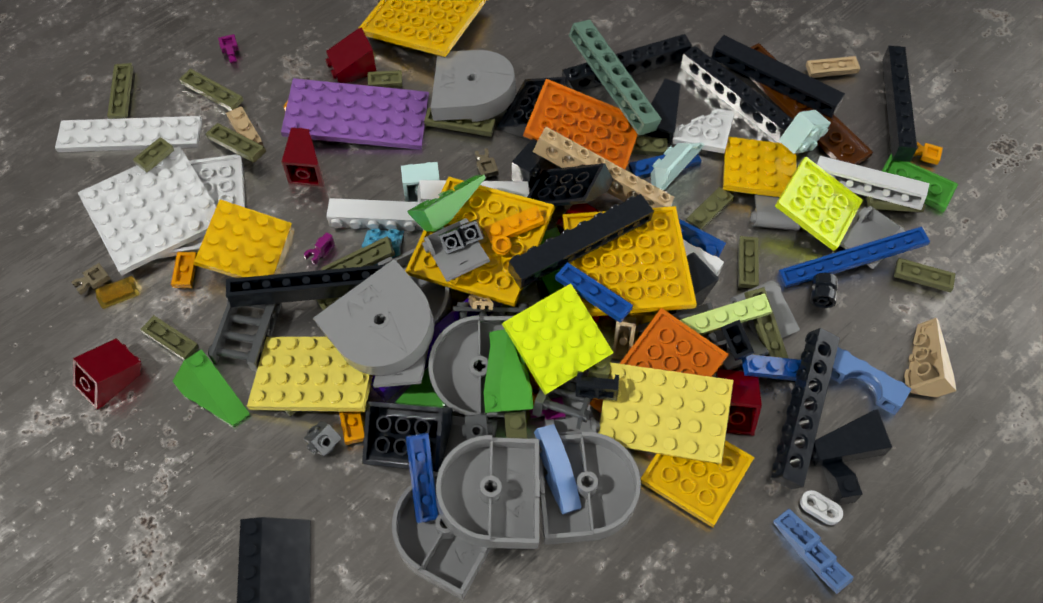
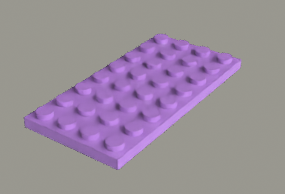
[281,78,429,150]

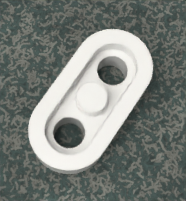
[800,490,843,525]

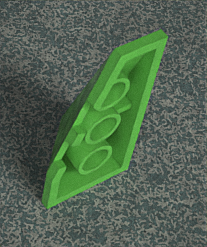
[407,175,486,233]
[484,329,533,413]
[173,349,251,427]

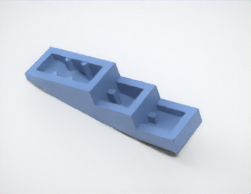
[534,424,582,515]
[773,509,853,594]

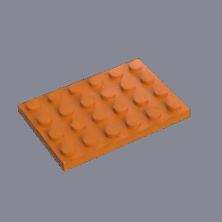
[523,79,638,170]
[589,309,728,454]

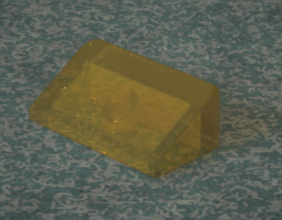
[96,276,139,309]

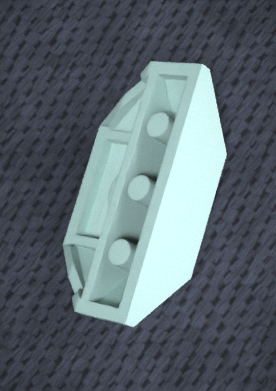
[651,143,705,191]

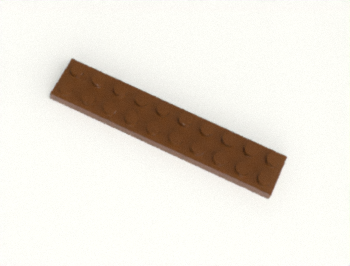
[750,43,873,165]

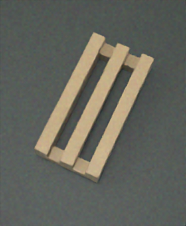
[468,295,493,310]

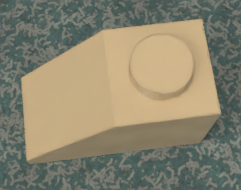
[612,316,636,360]

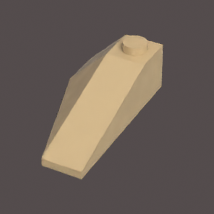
[904,318,956,397]

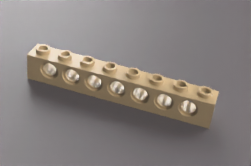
[533,127,674,208]

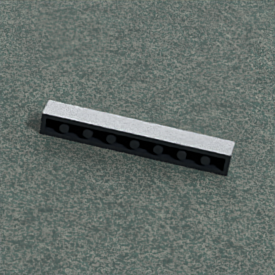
[711,35,845,118]
[882,45,917,162]
[508,194,654,289]
[226,264,385,308]

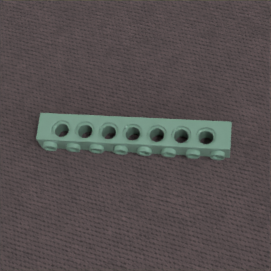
[569,20,661,136]

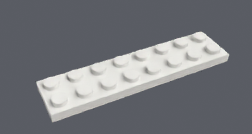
[55,116,202,152]

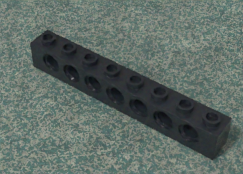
[562,34,692,92]
[680,45,793,143]
[771,328,840,489]

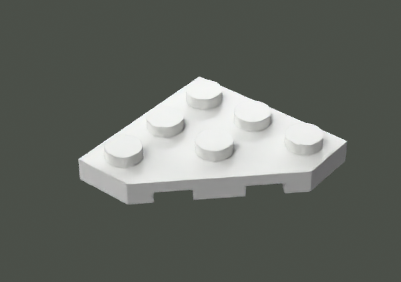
[673,109,735,154]

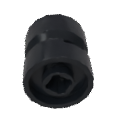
[810,273,838,308]

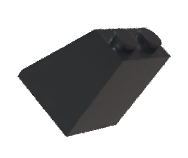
[667,252,719,315]

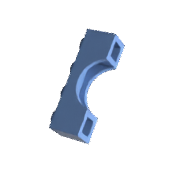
[830,347,911,415]

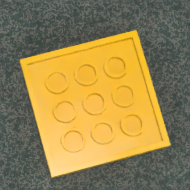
[723,137,797,197]
[194,199,292,278]
[640,440,755,528]

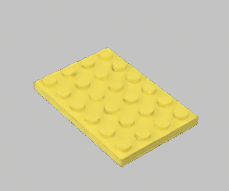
[247,337,373,412]
[598,362,734,464]

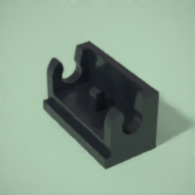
[575,371,619,401]

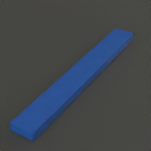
[778,226,930,289]

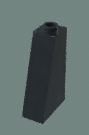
[645,78,681,144]
[810,409,892,467]

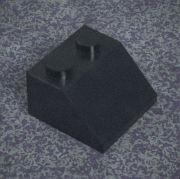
[512,139,541,193]

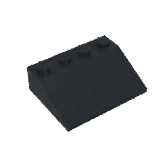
[497,77,573,140]
[527,163,613,206]
[362,401,453,472]
[237,517,311,603]

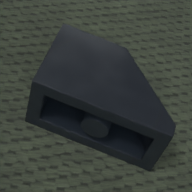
[721,320,755,361]
[822,462,863,505]

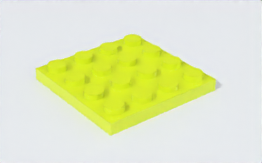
[775,157,863,251]
[502,284,614,395]

